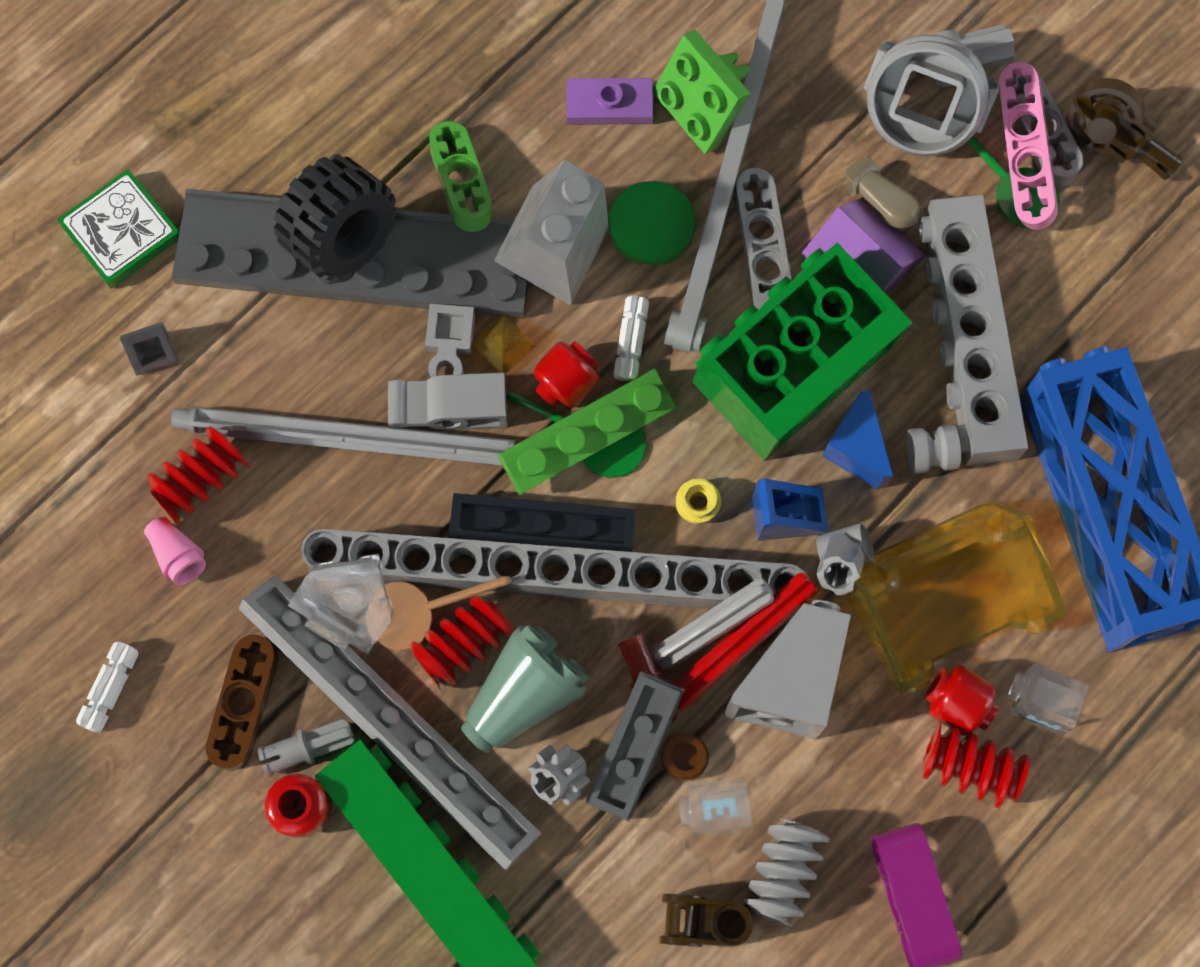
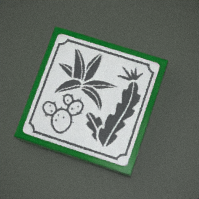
[57,169,179,289]

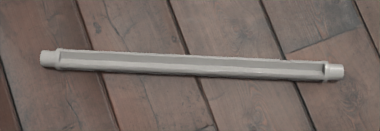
[171,406,517,465]

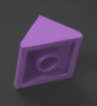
[801,197,926,294]

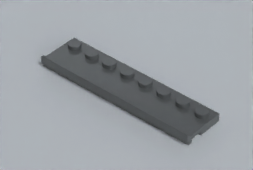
[172,189,528,319]

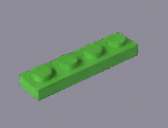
[497,369,676,495]

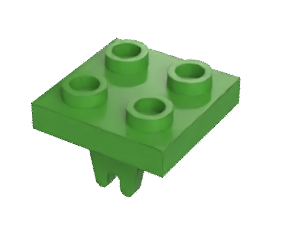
[653,29,751,154]

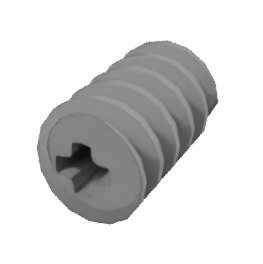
[742,818,830,928]

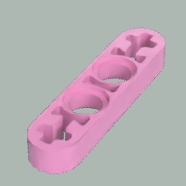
[999,62,1058,230]

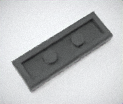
[585,670,685,822]

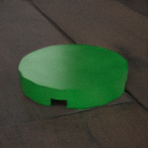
[608,180,696,267]

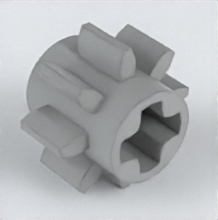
[528,744,590,805]

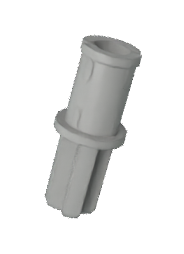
[258,718,355,777]

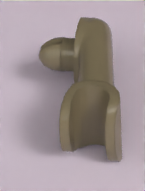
[845,158,921,232]

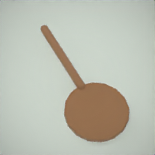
[367,576,511,651]

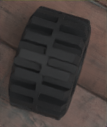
[274,154,396,281]

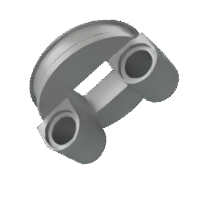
[863,34,1000,157]

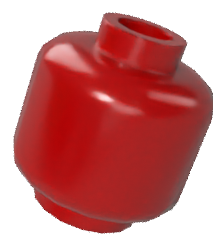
[534,340,601,408]
[925,665,999,736]
[264,773,332,838]

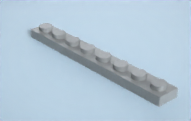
[238,575,542,870]

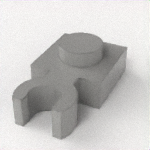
[425,304,475,378]

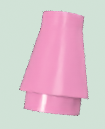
[144,517,206,585]

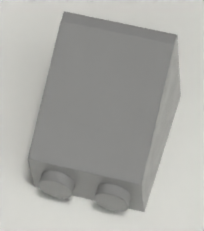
[494,159,609,305]
[724,600,851,739]

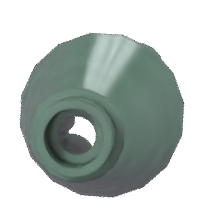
[461,625,590,753]

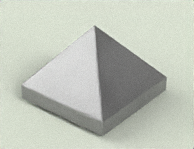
[120,322,179,376]

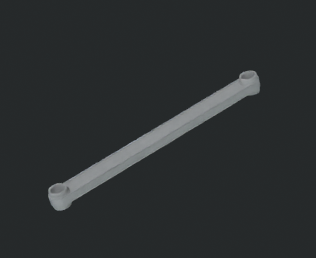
[664,0,786,353]

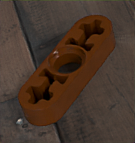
[206,635,278,771]

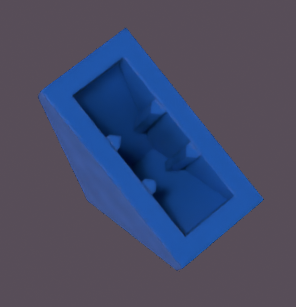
[822,390,893,489]
[752,478,828,541]

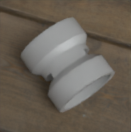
[906,424,961,474]

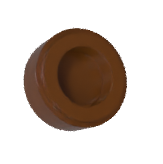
[661,733,709,782]

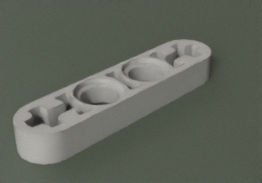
[734,168,792,309]

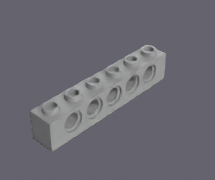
[918,195,1028,466]

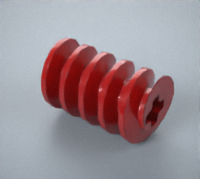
[147,426,250,525]
[410,596,514,691]
[923,721,1031,809]

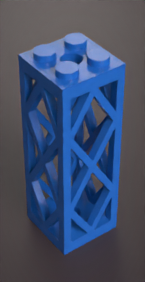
[1020,346,1200,653]

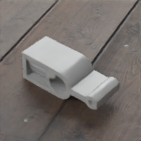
[388,373,507,430]

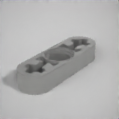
[1010,75,1083,187]

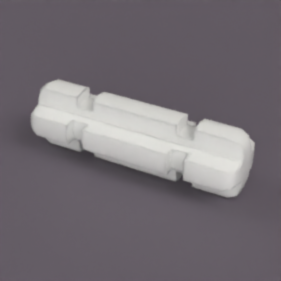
[613,295,649,382]
[76,642,138,733]

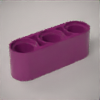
[871,823,962,967]

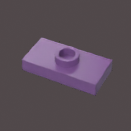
[567,78,653,124]

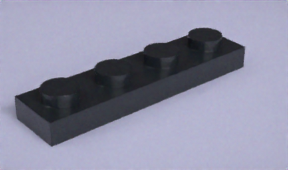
[448,493,636,552]

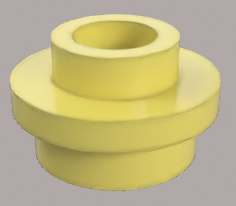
[675,479,721,524]

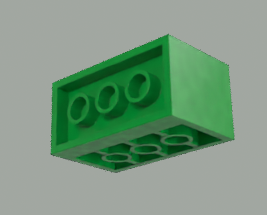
[692,242,913,461]

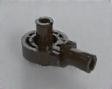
[1067,78,1183,180]

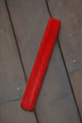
[673,572,818,710]

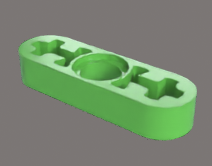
[429,121,492,232]

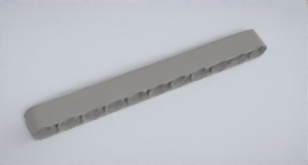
[301,529,806,609]

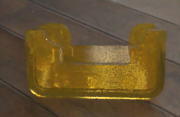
[845,501,1068,694]

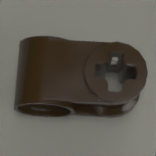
[659,894,754,948]

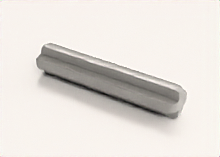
[653,578,774,670]

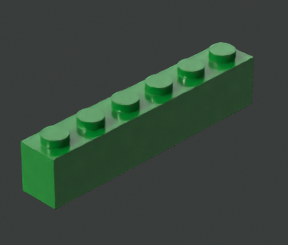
[314,740,542,967]

